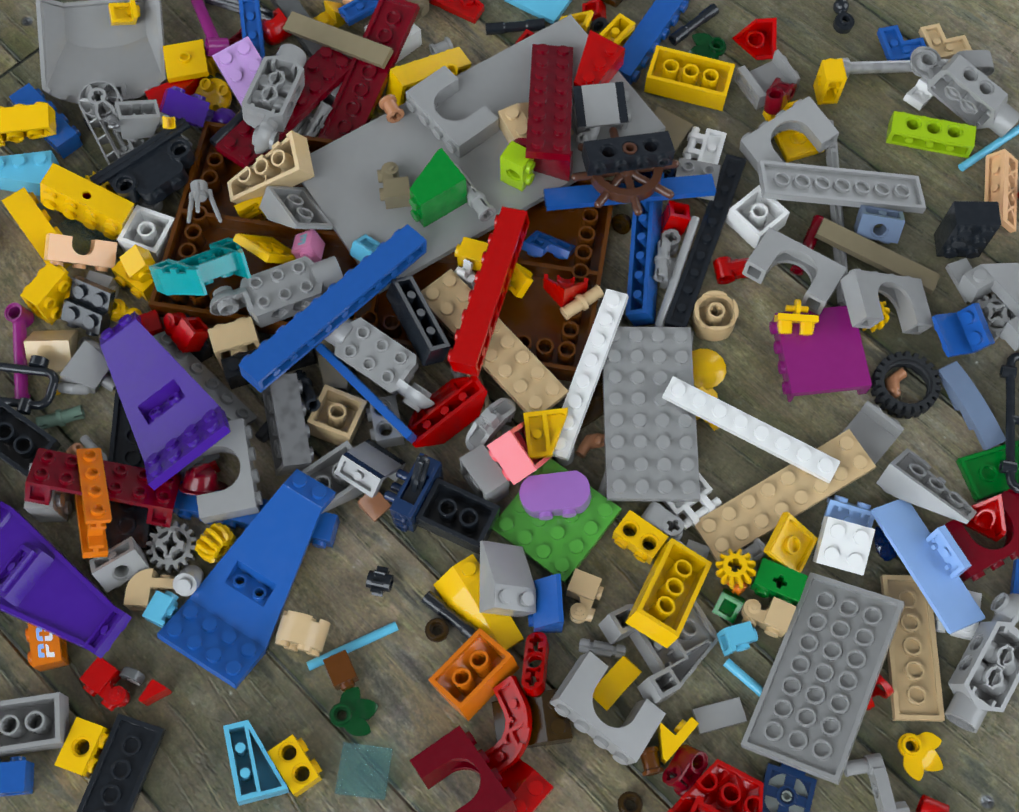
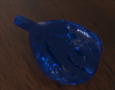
[874,526,898,561]

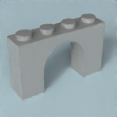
[406,65,499,158]
[739,96,839,173]
[742,227,847,315]
[840,269,934,335]
[196,418,263,524]
[549,651,666,765]

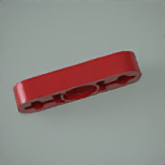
[521,632,549,697]

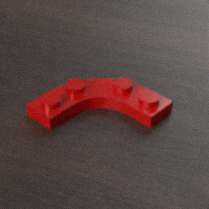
[485,675,532,775]

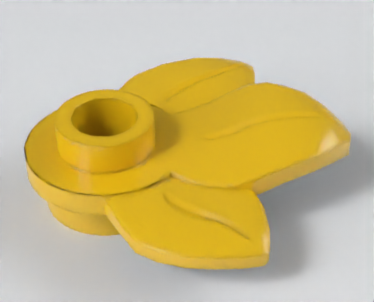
[897,732,943,781]

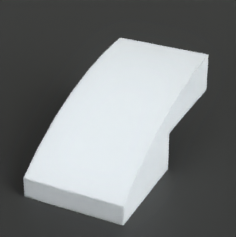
[903,77,933,111]

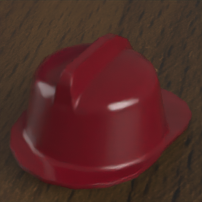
[179,463,228,495]

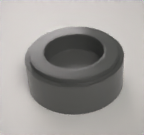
[119,666,146,686]

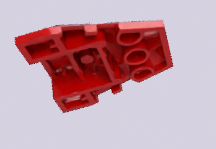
[667,759,764,812]

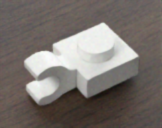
[454,259,476,290]

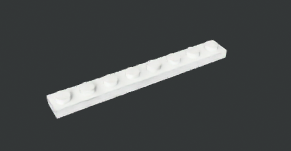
[553,289,629,461]
[662,376,841,483]

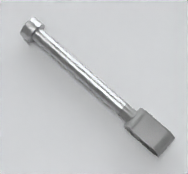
[837,50,995,78]

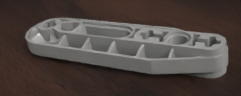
[78,80,163,212]

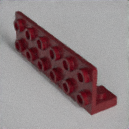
[24,448,181,528]

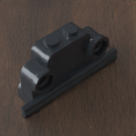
[90,117,195,205]

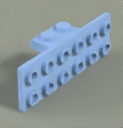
[871,499,985,634]

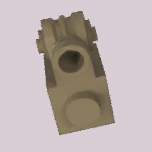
[377,162,411,209]

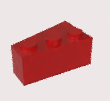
[574,30,625,86]

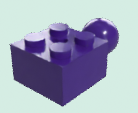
[159,86,236,128]

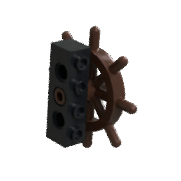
[571,127,679,216]

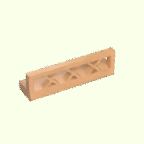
[984,149,1018,233]

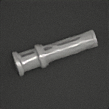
[455,164,496,222]

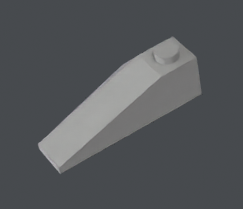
[876,448,977,524]

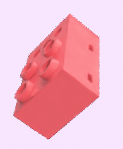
[487,421,552,485]

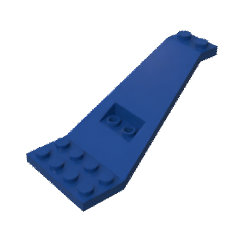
[157,469,336,689]

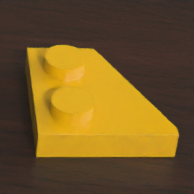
[523,407,568,459]

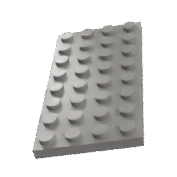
[602,326,700,502]
[741,572,905,785]

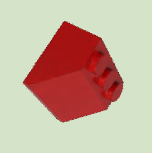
[500,759,554,812]

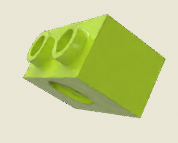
[500,140,535,192]

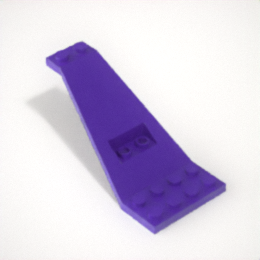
[99,311,231,490]
[0,501,132,658]

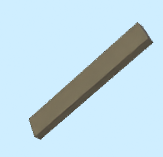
[283,11,394,69]
[814,218,941,294]

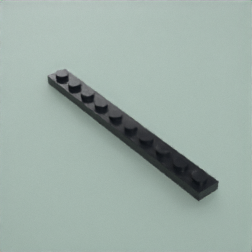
[664,154,747,327]

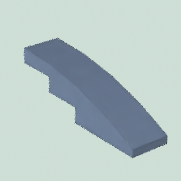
[938,361,1006,450]

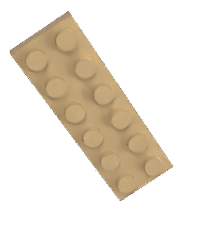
[880,575,945,722]

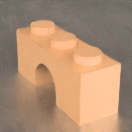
[44,233,117,272]

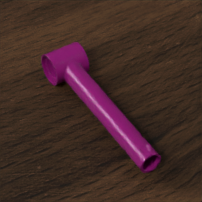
[191,0,229,56]
[4,302,34,399]

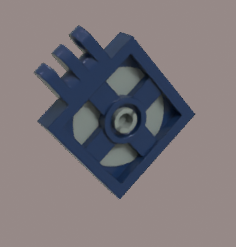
[762,763,817,812]

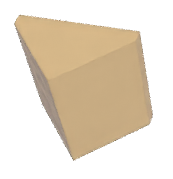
[23,330,79,372]

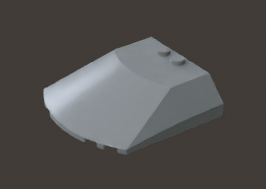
[36,0,167,104]

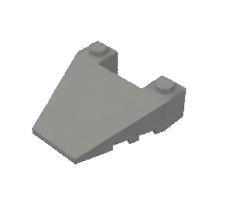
[957,263,1019,351]
[598,600,718,705]

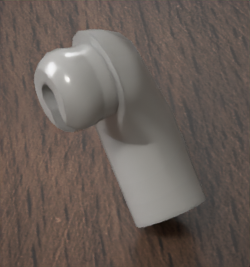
[576,126,601,144]

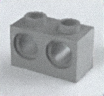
[366,395,405,448]

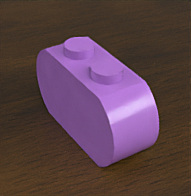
[519,470,591,520]

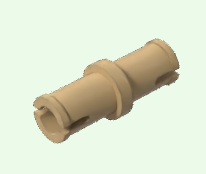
[560,285,604,320]

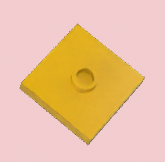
[163,39,209,83]
[763,512,818,573]

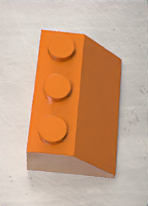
[428,628,519,721]

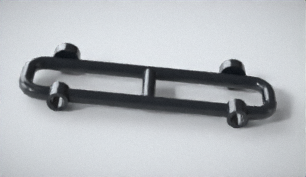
[999,352,1019,494]
[0,355,59,415]

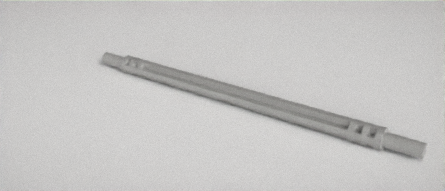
[825,120,848,306]

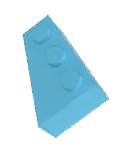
[0,150,59,196]
[223,720,289,806]

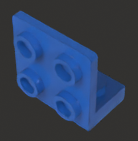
[931,303,995,357]

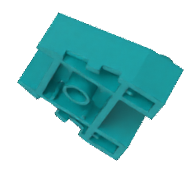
[149,237,251,296]

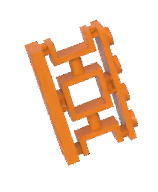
[74,448,112,559]

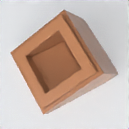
[357,491,391,522]

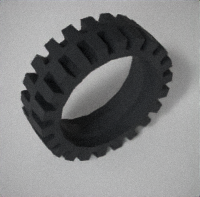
[871,351,941,419]

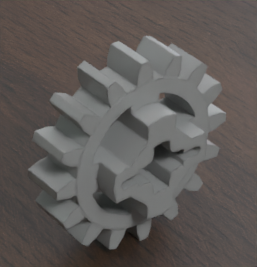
[975,294,1016,341]
[146,521,198,573]

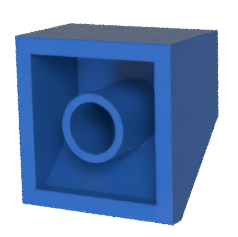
[528,574,564,633]

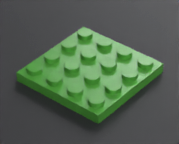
[493,458,622,584]

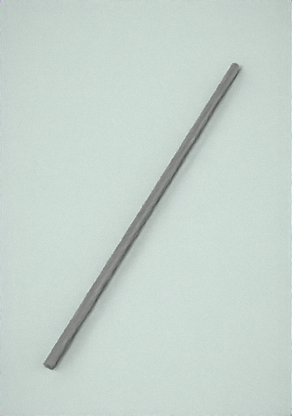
[598,216,700,497]

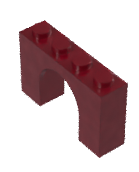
[942,489,1019,583]
[410,725,518,812]

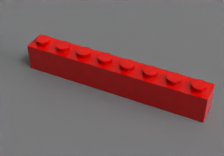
[448,206,530,377]

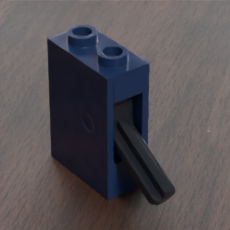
[384,453,444,533]

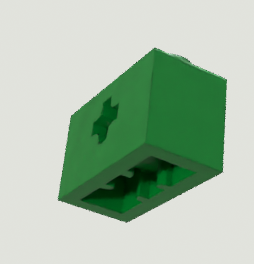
[750,558,808,606]

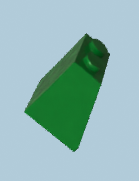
[409,148,467,228]

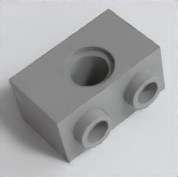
[89,536,149,592]

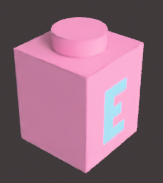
[291,229,325,263]

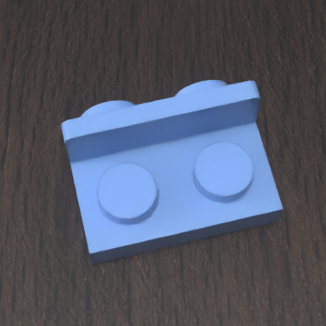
[821,495,874,528]

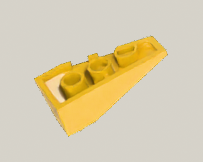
[434,554,524,650]

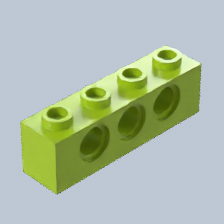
[886,111,977,158]

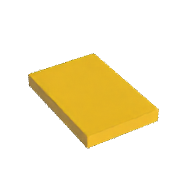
[763,100,824,163]
[233,233,296,264]

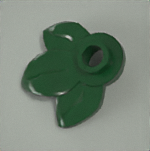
[688,33,726,60]
[329,687,378,736]

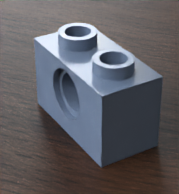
[854,205,905,244]

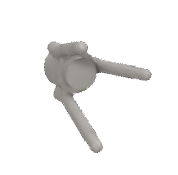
[187,179,223,223]

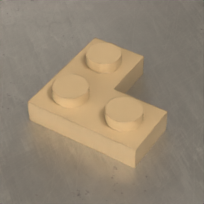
[918,23,972,59]

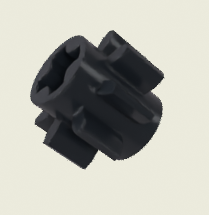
[366,566,394,597]

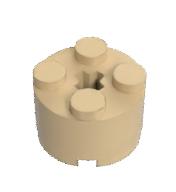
[691,290,739,342]
[275,610,331,657]

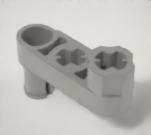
[844,753,910,812]

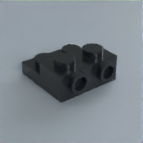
[61,276,116,336]

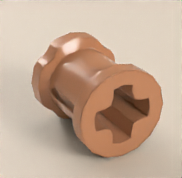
[379,94,405,123]

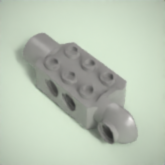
[241,44,307,154]
[910,46,1019,138]
[210,256,343,328]
[324,317,435,412]
[944,592,1019,733]

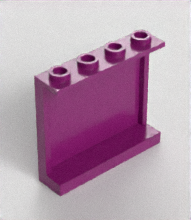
[769,306,872,402]

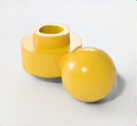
[111,299,142,322]

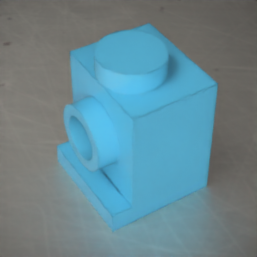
[142,590,179,628]
[717,621,758,657]

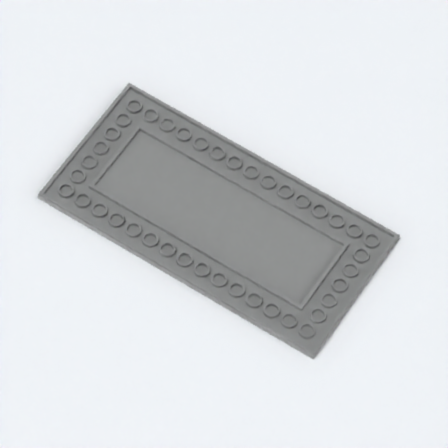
[302,14,666,294]

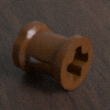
[640,746,664,777]

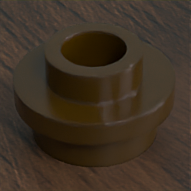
[611,214,632,235]
[425,618,449,643]
[617,791,643,812]

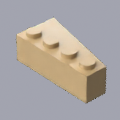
[227,130,315,204]

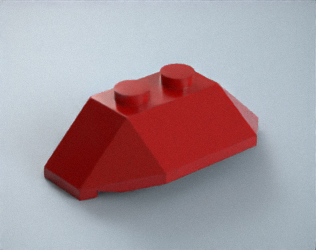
[407,375,488,448]

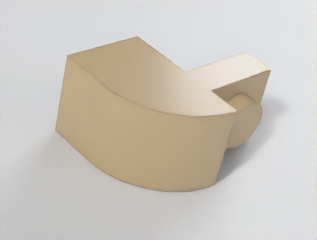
[123,568,177,611]

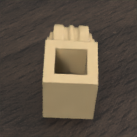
[566,568,604,624]
[741,597,796,638]

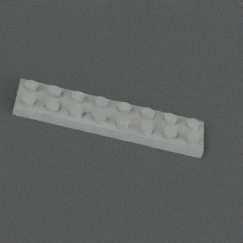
[757,160,926,214]

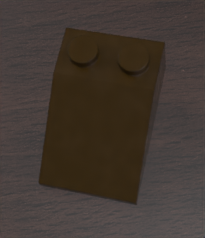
[492,689,573,748]

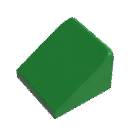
[712,588,745,623]

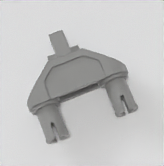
[465,398,516,451]

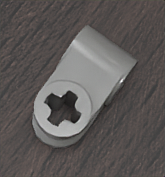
[641,501,684,542]

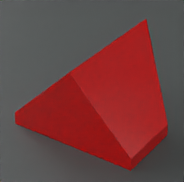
[732,17,777,60]
[543,274,588,307]
[961,494,1007,542]

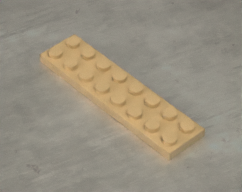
[421,269,569,412]
[694,429,876,562]

